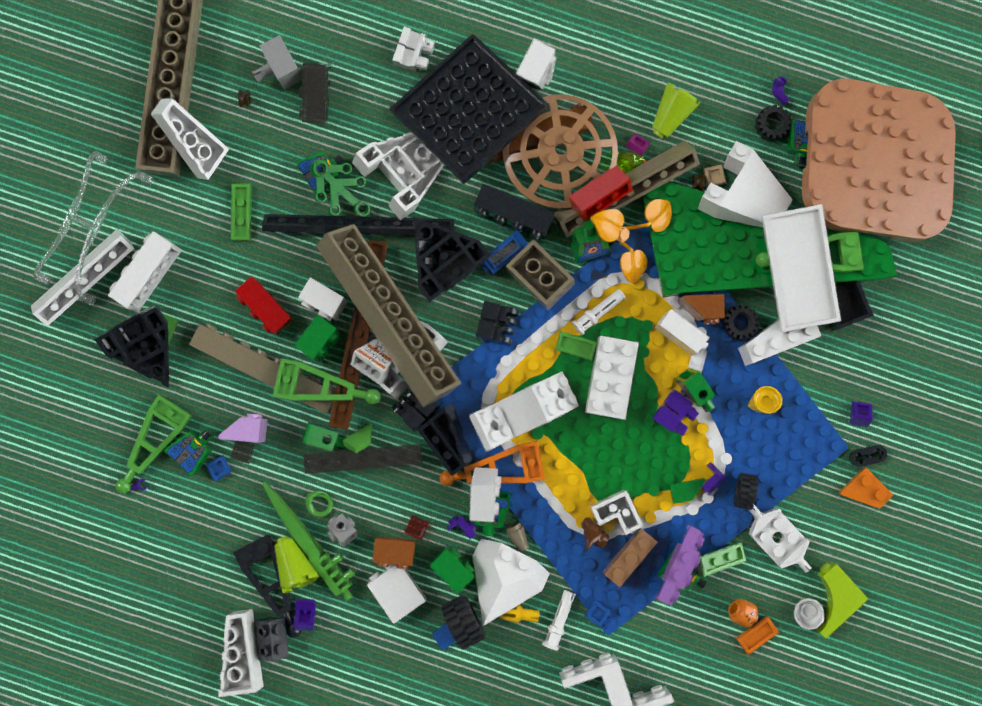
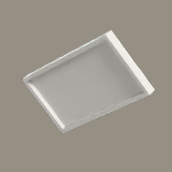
[761,204,841,332]

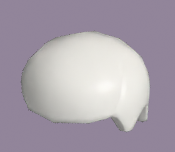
[794,598,824,630]

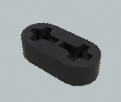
[849,445,887,467]

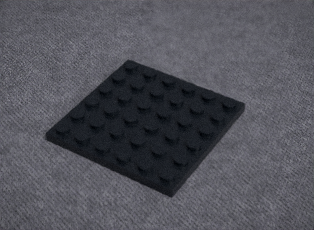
[389,34,549,185]

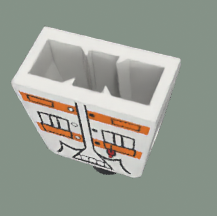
[351,339,395,385]

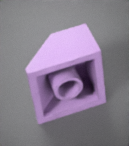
[219,414,268,442]

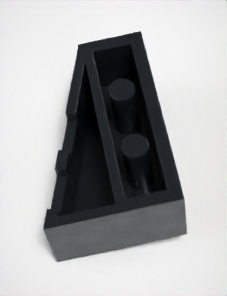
[417,403,473,476]

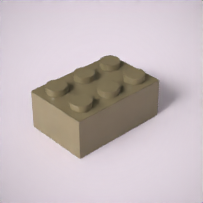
[506,239,575,311]

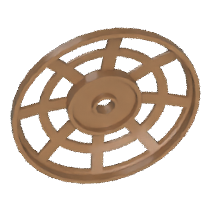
[503,94,618,209]

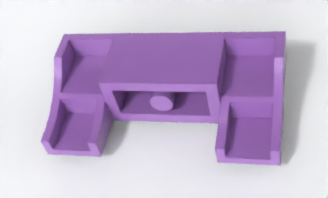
[655,526,704,606]

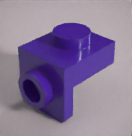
[447,515,477,539]
[293,599,316,630]

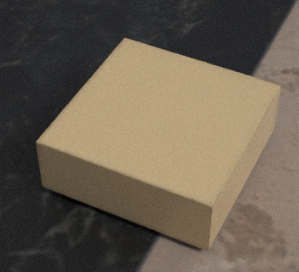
[703,165,726,188]

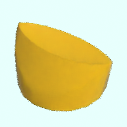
[748,386,782,414]

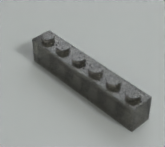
[303,444,423,474]

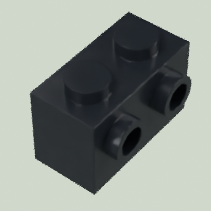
[255,617,289,662]

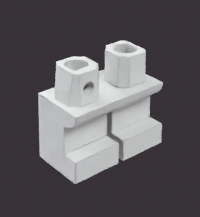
[393,26,435,72]

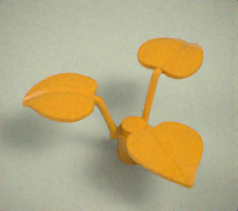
[591,199,672,284]

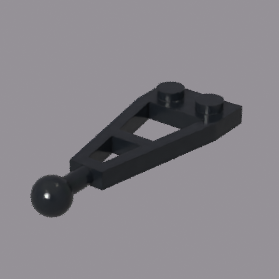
[233,534,302,638]

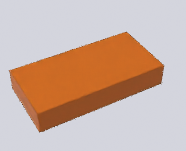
[736,615,779,655]

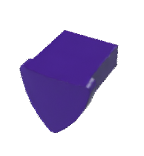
[702,462,726,496]

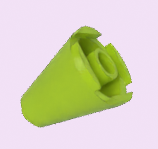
[652,83,700,139]
[274,536,319,593]

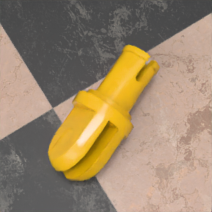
[499,604,540,624]

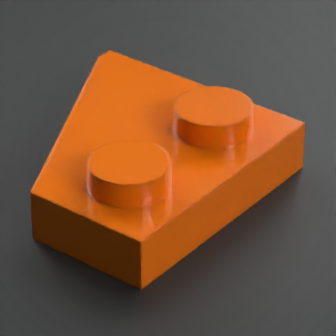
[838,467,893,509]

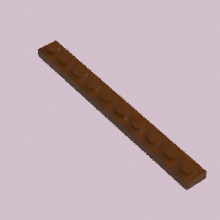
[329,239,388,430]

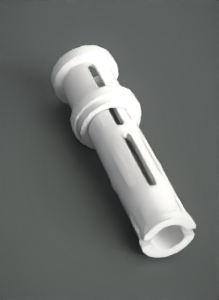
[572,289,626,335]
[542,590,576,651]

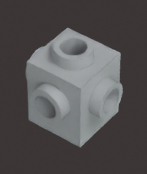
[327,514,358,548]

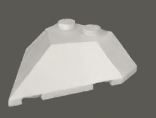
[472,539,550,626]

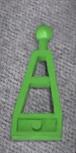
[756,231,864,273]
[273,358,381,404]
[115,395,192,494]

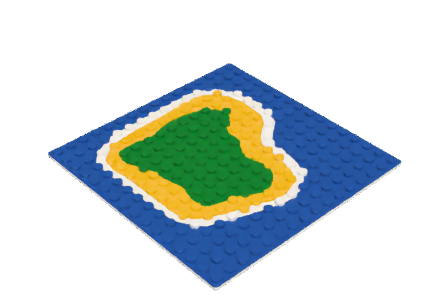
[436,219,848,635]

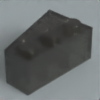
[299,62,331,123]

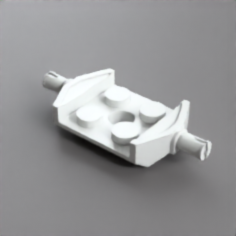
[749,505,811,572]

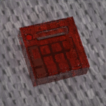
[404,515,430,541]

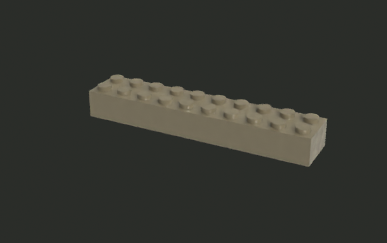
[135,0,203,177]
[316,224,461,407]

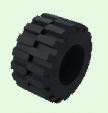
[442,594,485,650]

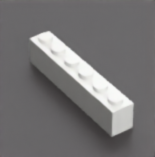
[31,229,134,326]

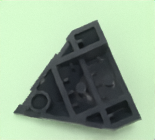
[414,217,491,302]
[94,305,169,387]

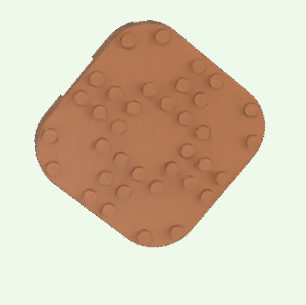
[802,79,955,242]

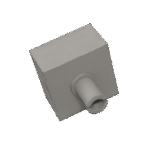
[252,35,304,90]

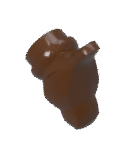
[581,517,609,551]

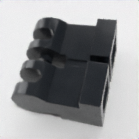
[476,301,519,346]
[392,388,443,432]

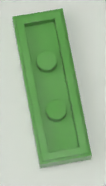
[231,184,252,241]
[697,542,746,577]

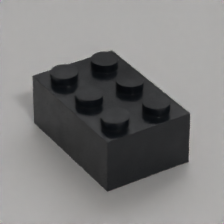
[828,281,874,331]

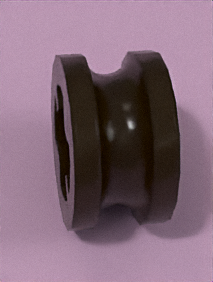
[238,90,251,108]
[692,174,704,191]

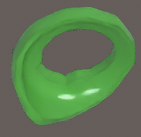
[305,490,333,517]

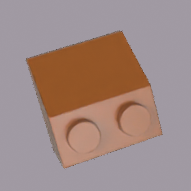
[678,294,725,325]
[372,536,417,569]

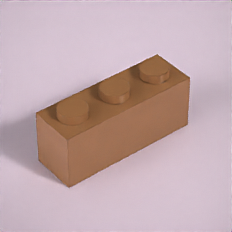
[602,528,657,587]

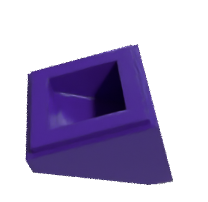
[850,401,873,427]

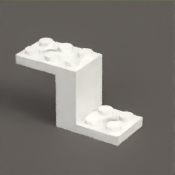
[469,372,579,452]
[559,653,674,706]

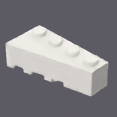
[516,39,557,89]
[151,99,229,180]
[738,319,822,366]
[218,609,263,697]

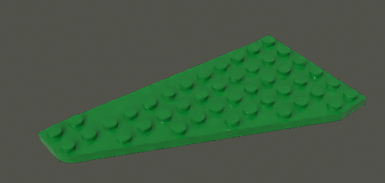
[642,183,897,298]

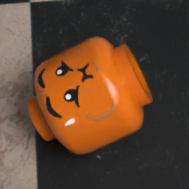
[728,599,758,627]

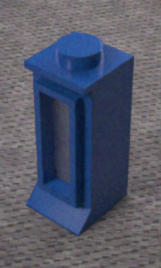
[481,230,528,276]

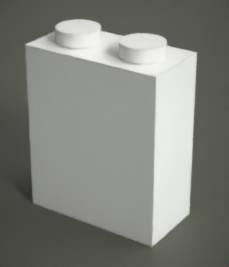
[654,309,709,355]
[367,564,427,624]

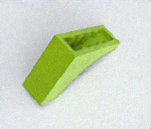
[815,562,868,639]

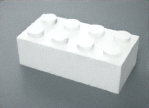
[108,231,182,312]
[585,336,639,419]

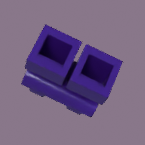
[651,389,699,436]

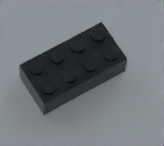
[474,184,555,241]

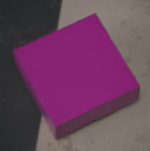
[625,133,650,156]

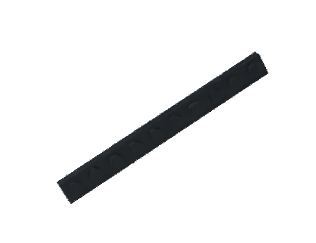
[262,214,454,236]

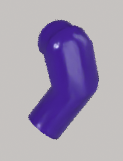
[772,76,790,106]

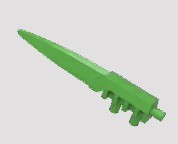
[263,481,355,601]

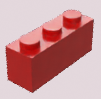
[569,165,633,222]
[235,276,294,335]

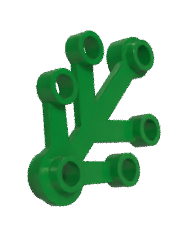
[310,159,370,217]

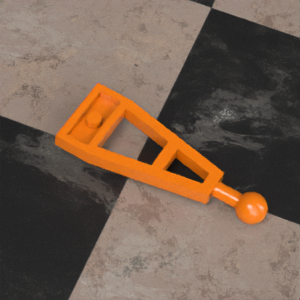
[440,441,546,486]

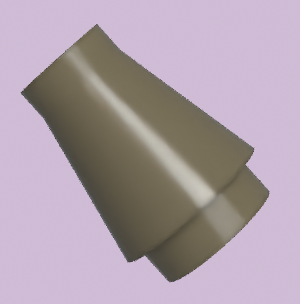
[506,521,529,552]

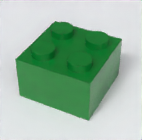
[294,315,341,362]
[430,545,475,594]

